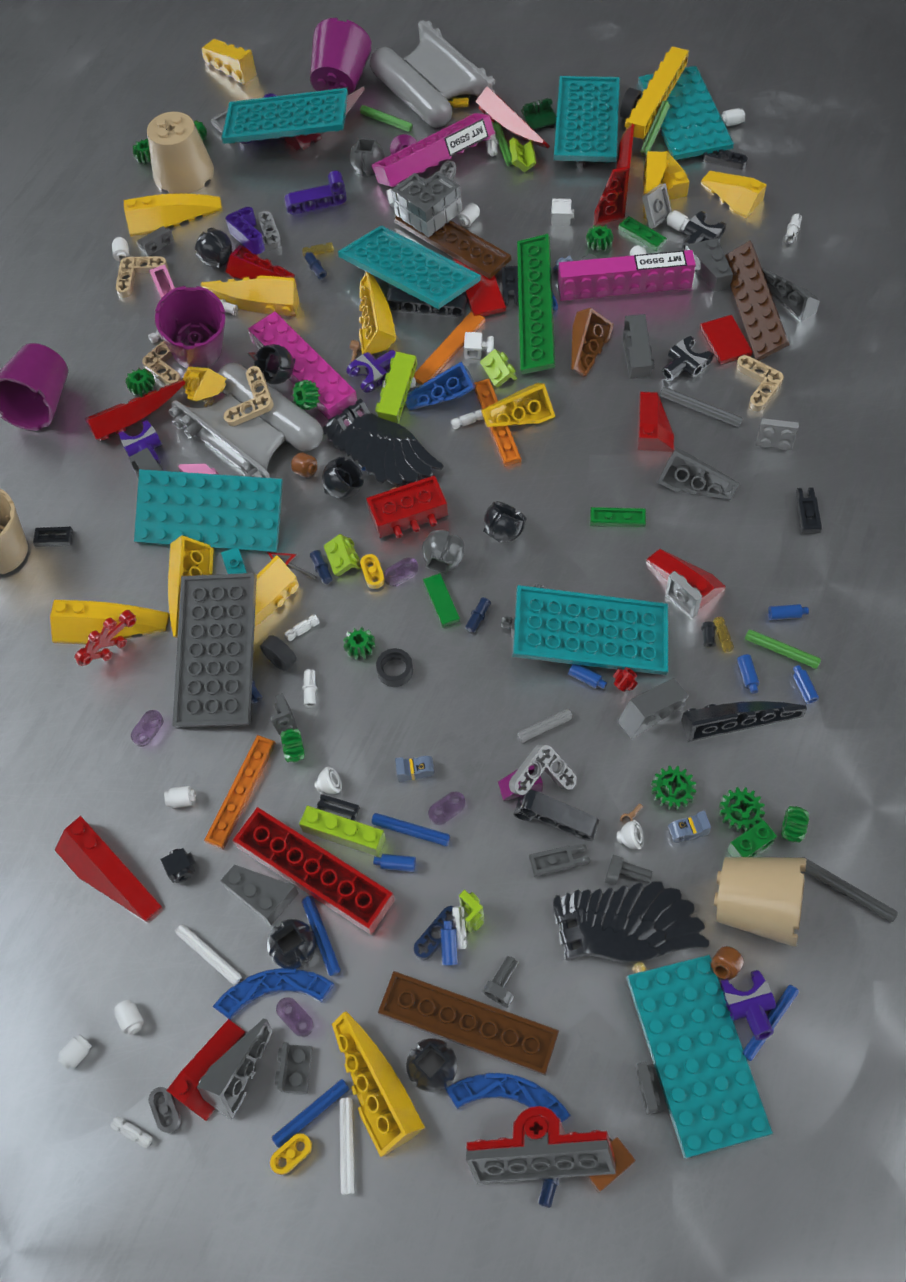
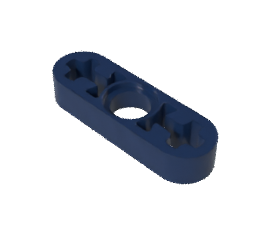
[413,906,454,960]

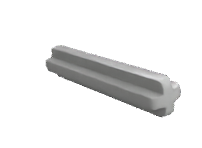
[518,709,573,743]

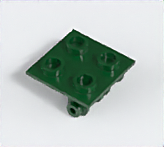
[520,98,557,130]

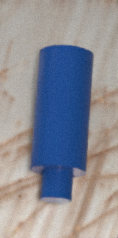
[768,604,809,620]
[737,654,760,694]
[568,664,607,689]
[793,665,819,704]
[373,854,416,872]
[441,920,458,965]

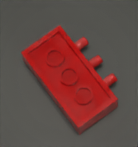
[366,475,448,538]

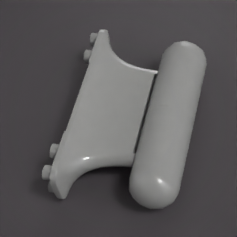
[370,20,495,128]
[168,362,323,478]

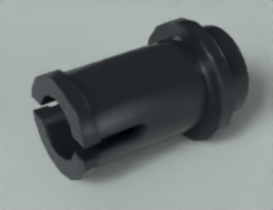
[701,621,717,647]

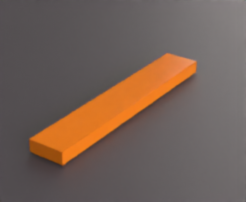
[414,311,485,385]
[474,379,521,467]
[204,735,276,850]

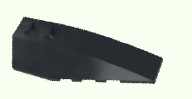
[681,701,807,742]

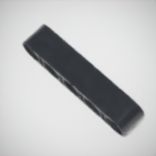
[386,288,467,317]

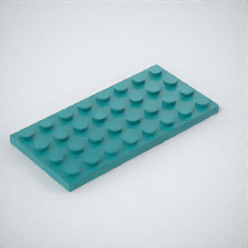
[638,66,734,160]
[554,76,620,162]
[221,88,348,144]
[338,225,481,309]
[134,469,283,552]
[512,585,668,675]
[626,955,773,1159]

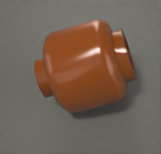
[291,452,318,478]
[711,946,744,980]

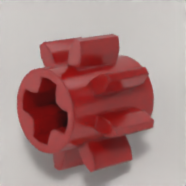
[613,667,638,692]

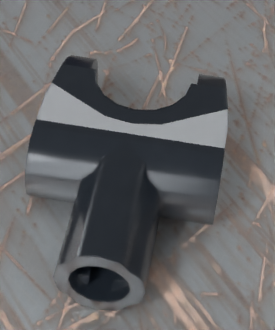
[682,211,727,251]
[662,336,714,381]

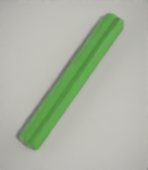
[640,101,670,156]
[359,105,413,132]
[492,121,513,166]
[745,629,821,669]

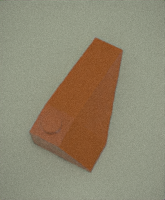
[571,308,614,377]

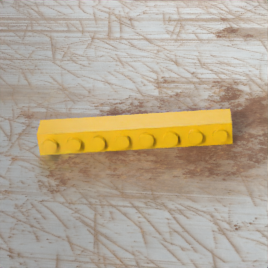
[625,46,689,139]

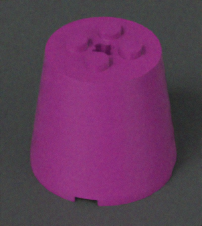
[310,18,372,95]
[155,286,226,368]
[0,343,68,431]

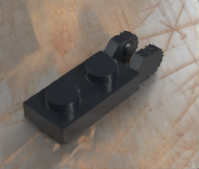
[501,266,519,306]
[796,487,822,533]

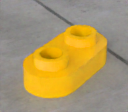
[360,554,385,589]
[270,1134,312,1175]

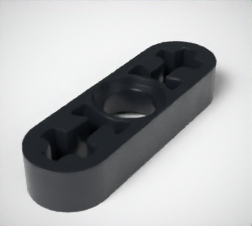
[702,150,748,169]

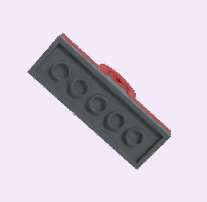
[466,1106,616,1184]

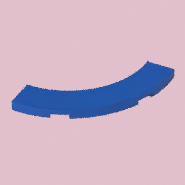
[212,968,335,1020]
[445,1073,571,1123]

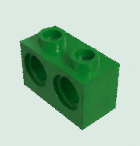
[727,820,777,857]

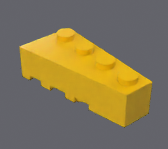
[201,39,257,85]

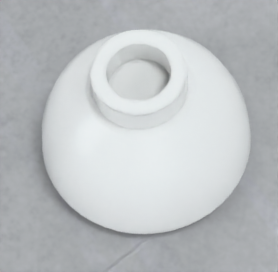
[315,767,341,794]
[617,820,644,849]

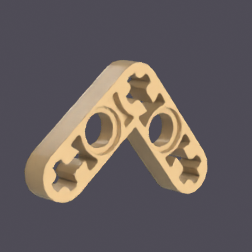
[116,256,168,298]
[142,341,181,385]
[736,355,784,411]
[224,366,274,426]

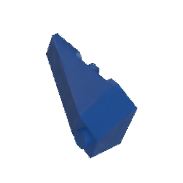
[405,361,475,411]

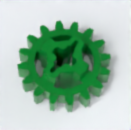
[651,766,696,810]
[719,787,765,832]

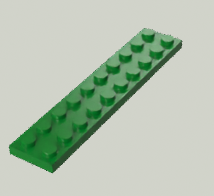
[517,234,555,375]

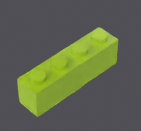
[375,352,417,424]
[299,805,386,857]

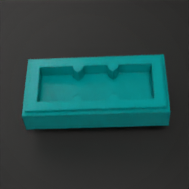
[221,547,247,574]

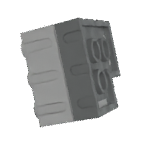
[392,171,462,237]

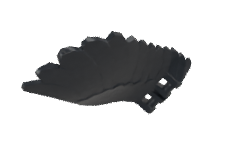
[323,399,444,486]
[553,881,709,963]

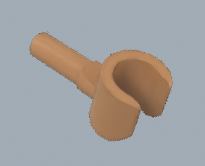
[350,340,361,362]
[620,803,643,822]

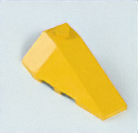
[182,367,226,401]
[481,383,556,427]

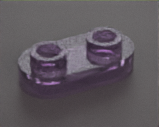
[384,557,418,586]
[131,710,164,747]
[428,792,465,825]
[276,997,314,1037]

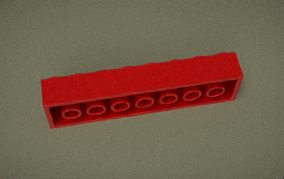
[233,807,395,935]

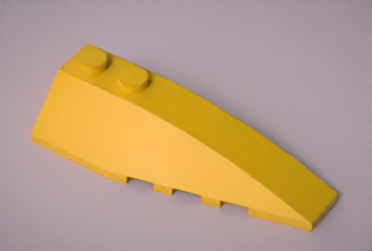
[124,193,222,237]
[359,272,397,354]
[201,276,300,316]
[168,535,214,638]
[255,555,299,627]
[50,600,170,644]
[332,1011,425,1157]

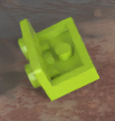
[509,137,536,173]
[480,349,517,388]
[323,534,361,577]
[458,889,484,933]

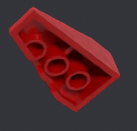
[594,166,630,225]
[225,245,295,279]
[638,392,674,452]
[646,549,726,609]
[166,1019,246,1121]

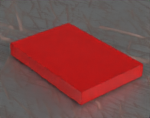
[700,315,753,365]

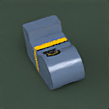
[395,756,435,782]
[668,811,711,843]

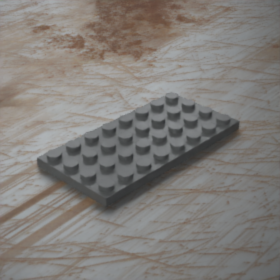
[172,573,257,727]

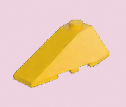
[643,151,669,219]
[661,151,689,200]
[701,171,767,218]

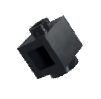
[160,848,196,883]

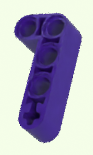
[284,171,347,215]
[225,207,265,254]

